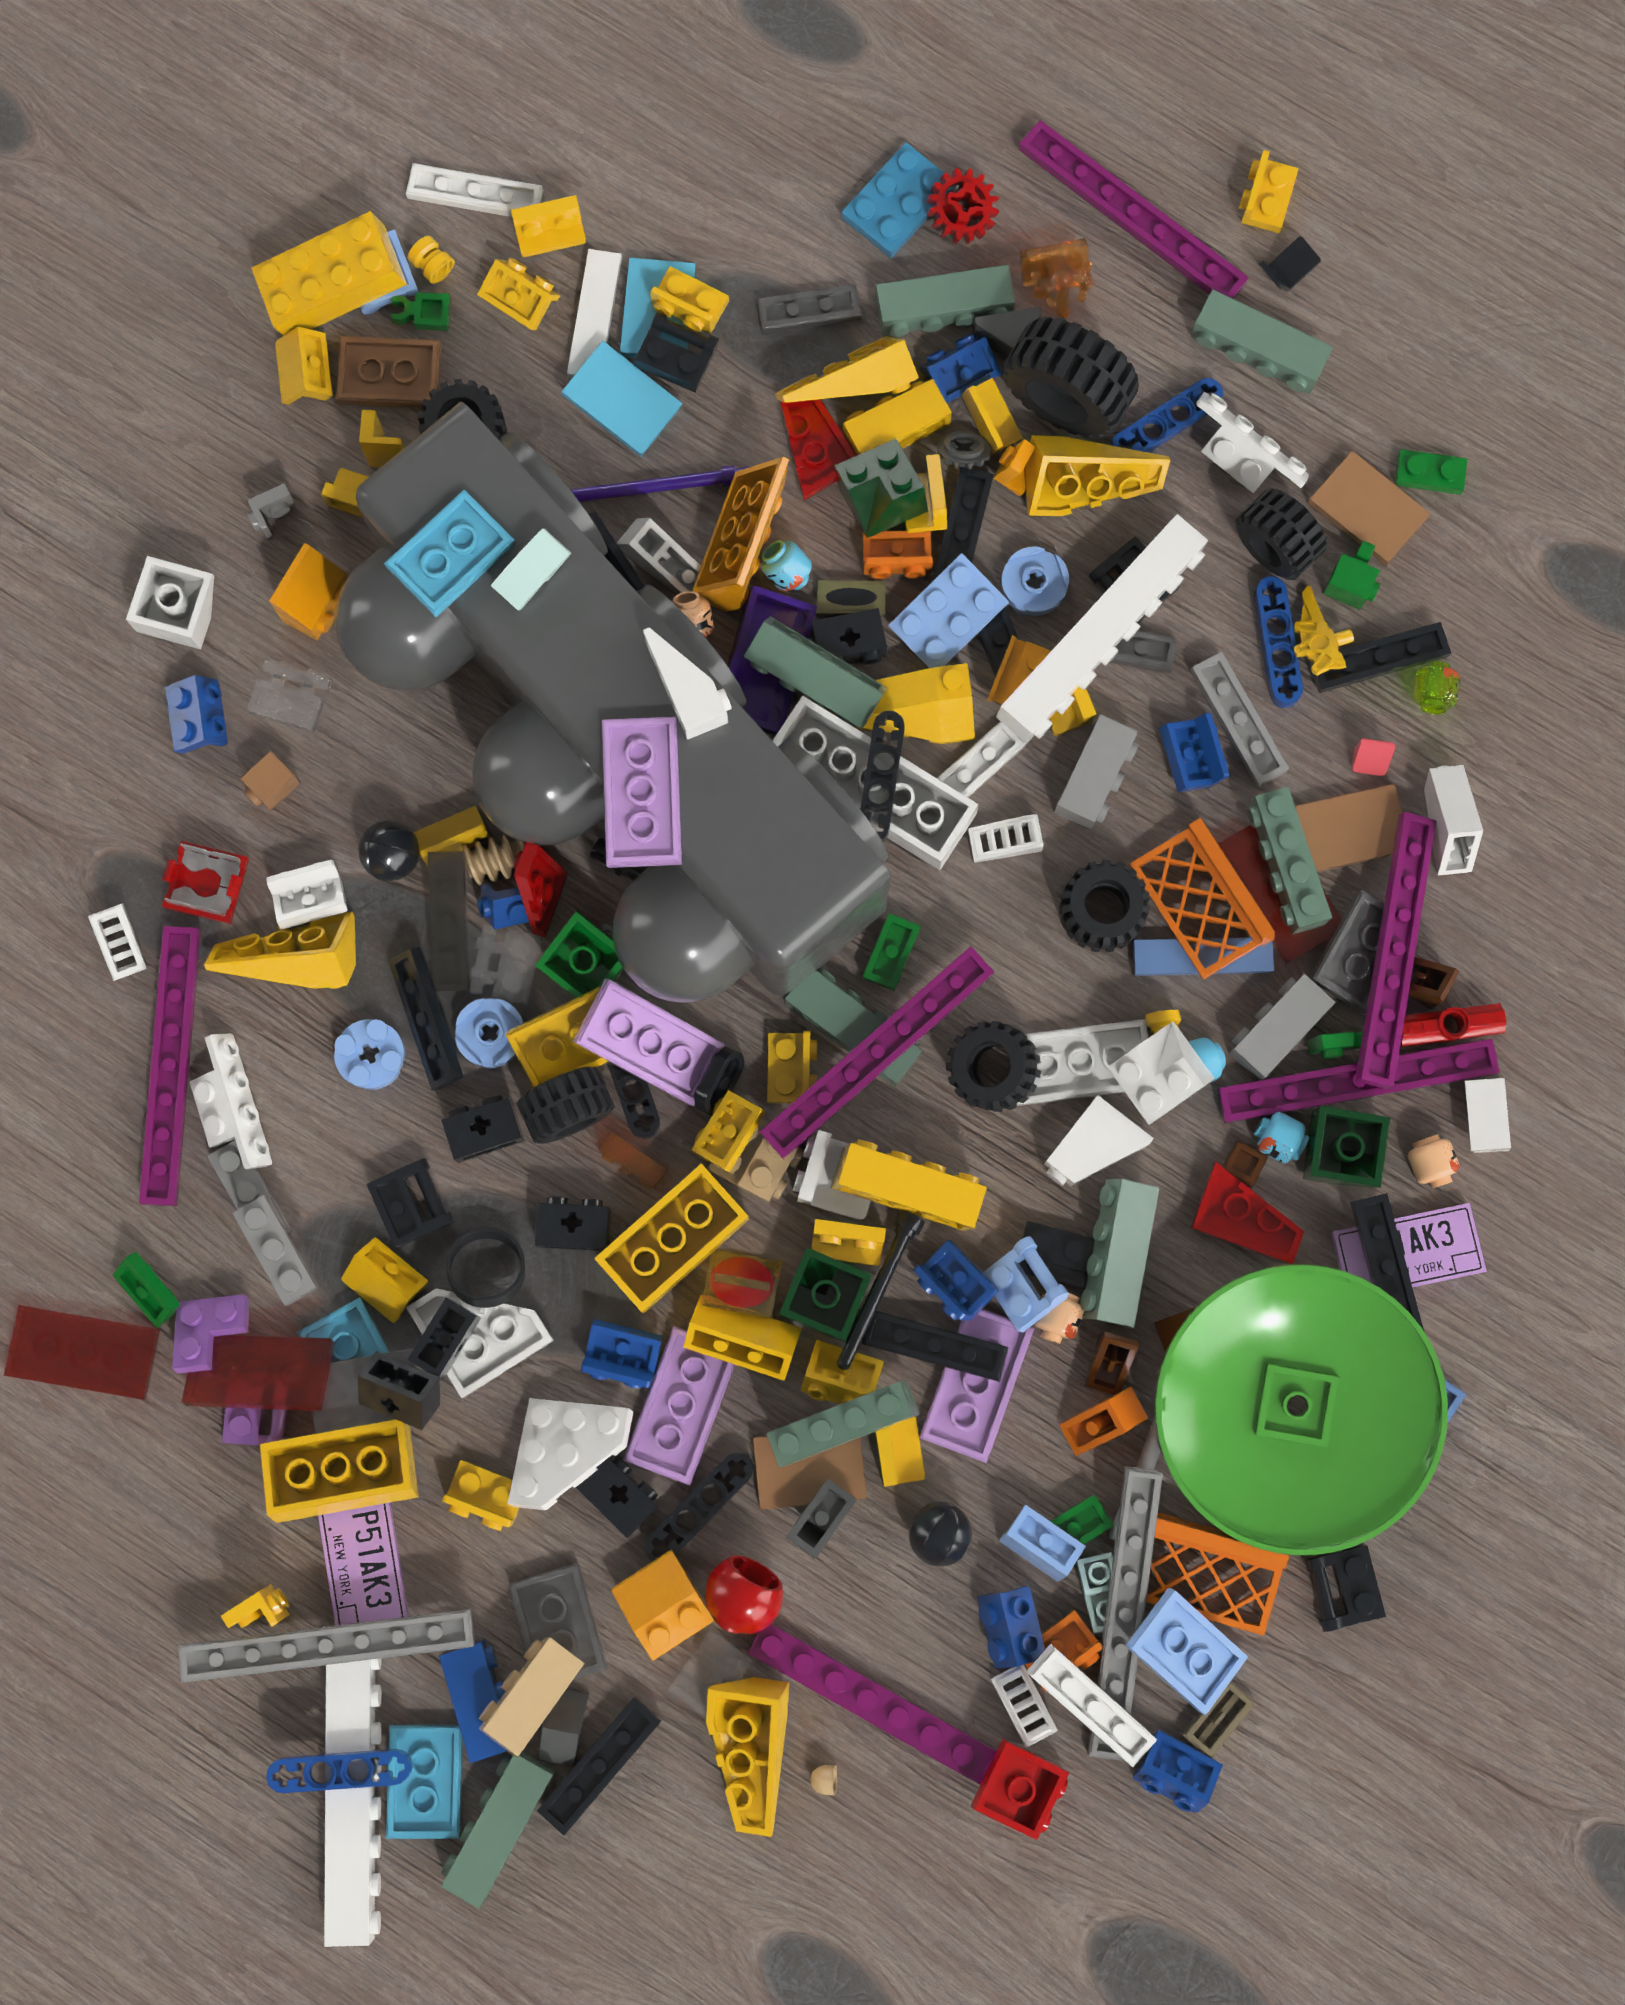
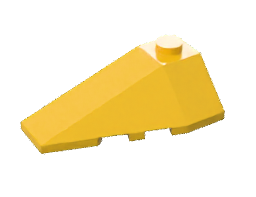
[775,336,919,403]
[1025,435,1170,516]
[833,663,975,744]
[204,911,356,989]
[706,1677,789,1837]

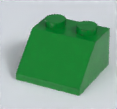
[535,910,623,998]

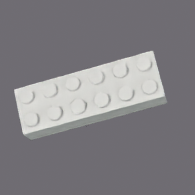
[773,695,978,870]

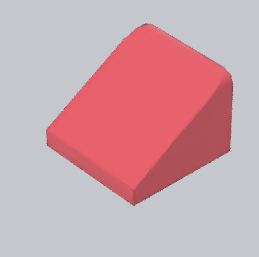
[1352,738,1395,776]

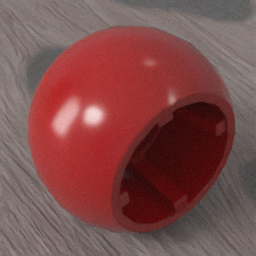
[704,1555,784,1634]

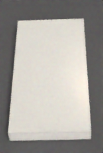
[1009,1019,1148,1106]

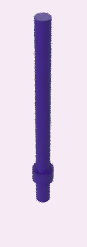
[570,465,752,502]

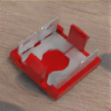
[162,841,250,925]

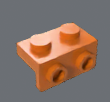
[863,531,933,579]
[1025,1609,1103,1692]

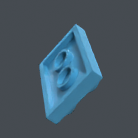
[841,142,956,259]

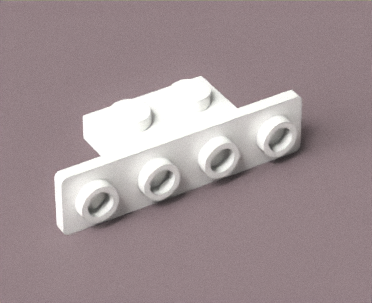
[1196,392,1309,493]
[190,1033,272,1169]

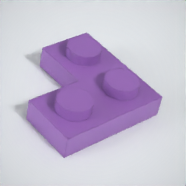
[172,1294,250,1374]

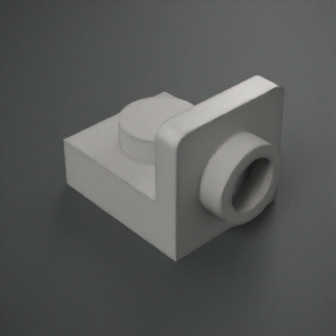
[247,483,296,539]

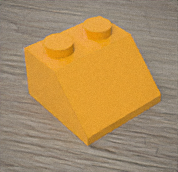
[269,543,348,641]
[611,1549,714,1661]

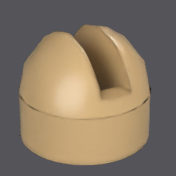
[810,1765,837,1795]

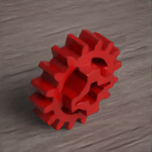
[926,168,999,244]

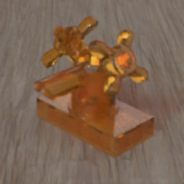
[1020,238,1093,318]

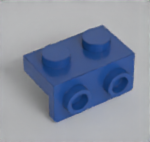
[165,675,228,754]
[1159,713,1229,792]
[913,1240,1000,1321]
[580,1319,663,1388]
[977,1586,1045,1668]

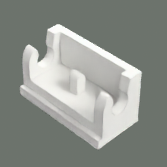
[1464,1078,1511,1153]

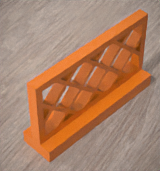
[1129,818,1275,980]
[1146,1512,1289,1636]

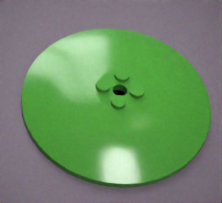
[1155,1264,1448,1555]

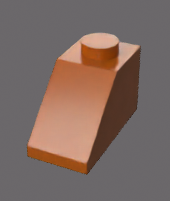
[1059,1386,1148,1456]

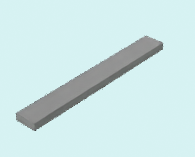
[1087,1466,1163,1761]
[178,1609,475,1683]

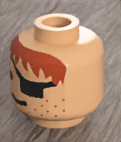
[672,591,714,638]
[1407,1134,1460,1189]
[1034,1293,1084,1344]

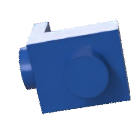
[477,883,529,930]

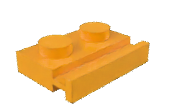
[987,635,1051,706]

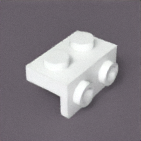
[266,860,348,930]

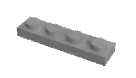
[1190,652,1289,788]

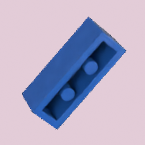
[439,1639,507,1763]

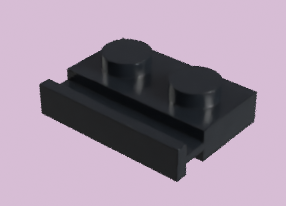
[1019,1221,1095,1289]

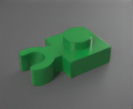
[391,292,451,331]
[1307,1032,1363,1059]

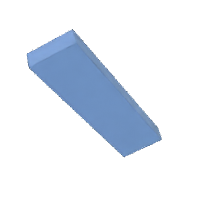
[1132,937,1274,976]

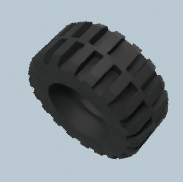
[1003,317,1139,439]

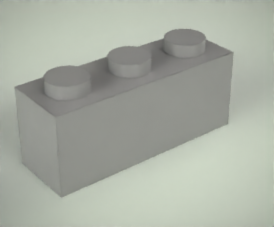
[1054,714,1139,830]
[1229,974,1335,1081]

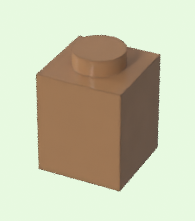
[240,751,300,811]

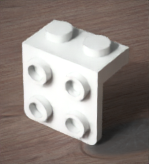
[793,1130,870,1220]

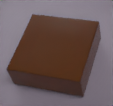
[1223,1140,1269,1188]

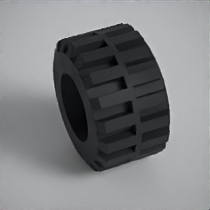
[418,379,507,440]
[1235,488,1327,580]
[1059,860,1150,952]
[946,1021,1041,1112]
[517,1067,615,1144]

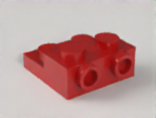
[971,1739,1069,1840]

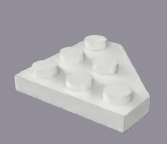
[406,1288,554,1398]
[508,1398,633,1510]

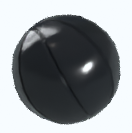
[358,820,420,881]
[909,1502,972,1567]

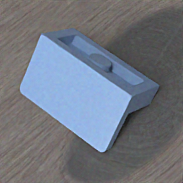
[999,1505,1086,1582]

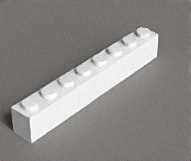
[996,514,1208,744]
[324,1658,382,1947]

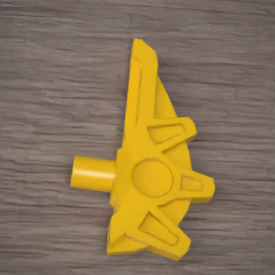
[1294,585,1354,676]

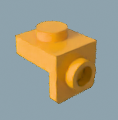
[993,439,1035,496]

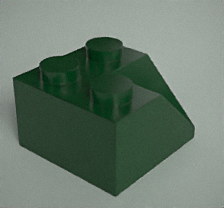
[834,439,928,538]
[1303,1106,1391,1188]
[779,1247,873,1342]

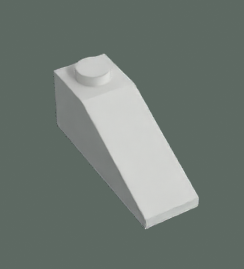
[617,518,701,595]
[643,627,732,740]

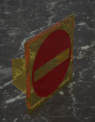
[701,1249,782,1318]

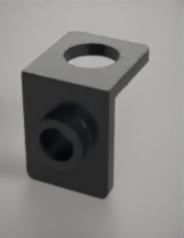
[1259,236,1321,292]

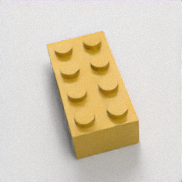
[251,211,407,336]
[831,1139,987,1231]
[594,1163,749,1314]
[260,1419,419,1523]

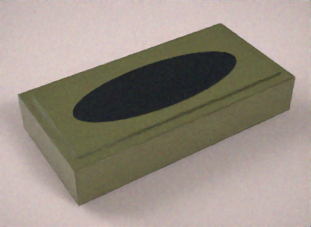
[817,580,885,617]

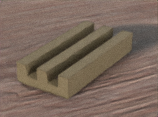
[1181,1681,1256,1758]

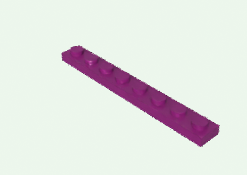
[1018,120,1249,299]
[1355,812,1436,1089]
[139,926,201,1206]
[760,946,994,1160]
[1217,1039,1500,1124]
[748,1623,996,1785]

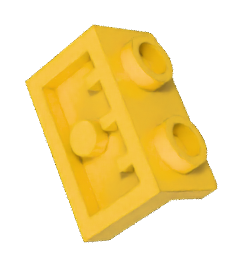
[1239,150,1299,233]
[511,195,586,257]
[477,257,561,330]
[650,266,729,334]
[767,1031,817,1104]
[692,1090,766,1173]
[811,1219,886,1266]
[801,1339,884,1404]
[442,1460,520,1531]
[221,1584,290,1629]

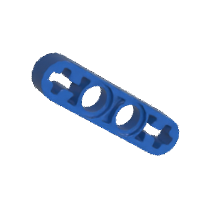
[1110,378,1223,453]
[1254,576,1303,708]
[266,1749,413,1793]

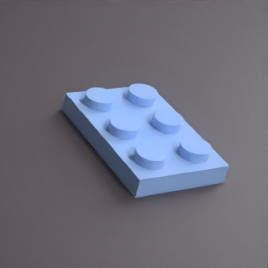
[888,553,1009,668]
[1125,1588,1248,1715]

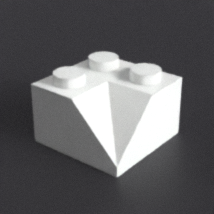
[126,556,214,650]
[1107,1021,1215,1125]

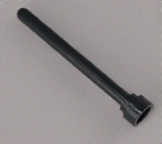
[837,1210,925,1370]

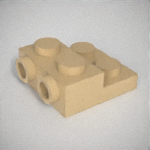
[707,1120,805,1204]

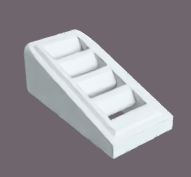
[968,814,1043,863]
[88,903,148,981]
[990,1665,1058,1747]

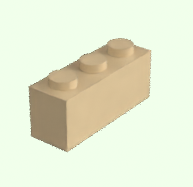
[479,1637,585,1757]

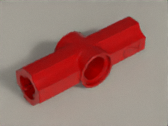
[1400,1003,1507,1047]

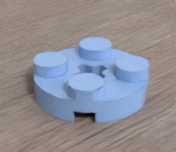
[1001,546,1069,616]
[455,998,523,1069]
[334,1019,406,1090]

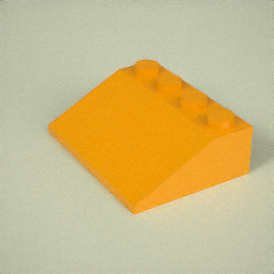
[692,457,789,612]

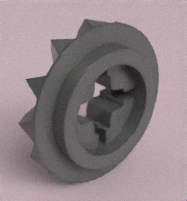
[937,431,991,470]

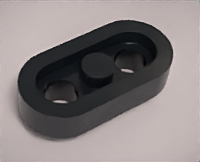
[694,1047,744,1116]

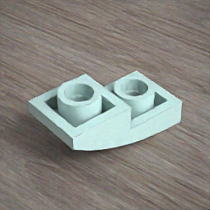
[491,528,571,610]
[1077,1552,1113,1635]

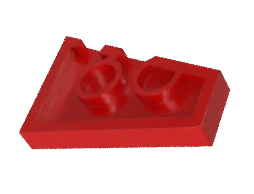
[780,399,857,501]
[514,842,568,938]
[1191,1161,1304,1264]

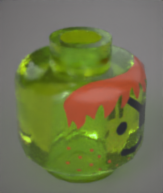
[1413,661,1460,715]

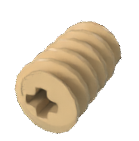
[462,834,525,886]

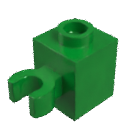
[1323,540,1381,610]

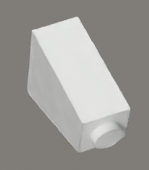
[1424,765,1483,876]
[1043,1095,1154,1186]

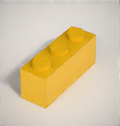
[843,379,952,455]
[683,1295,802,1381]

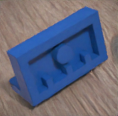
[919,333,1002,403]
[1133,1730,1223,1813]

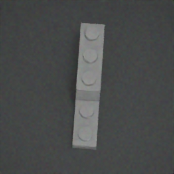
[207,1140,318,1306]

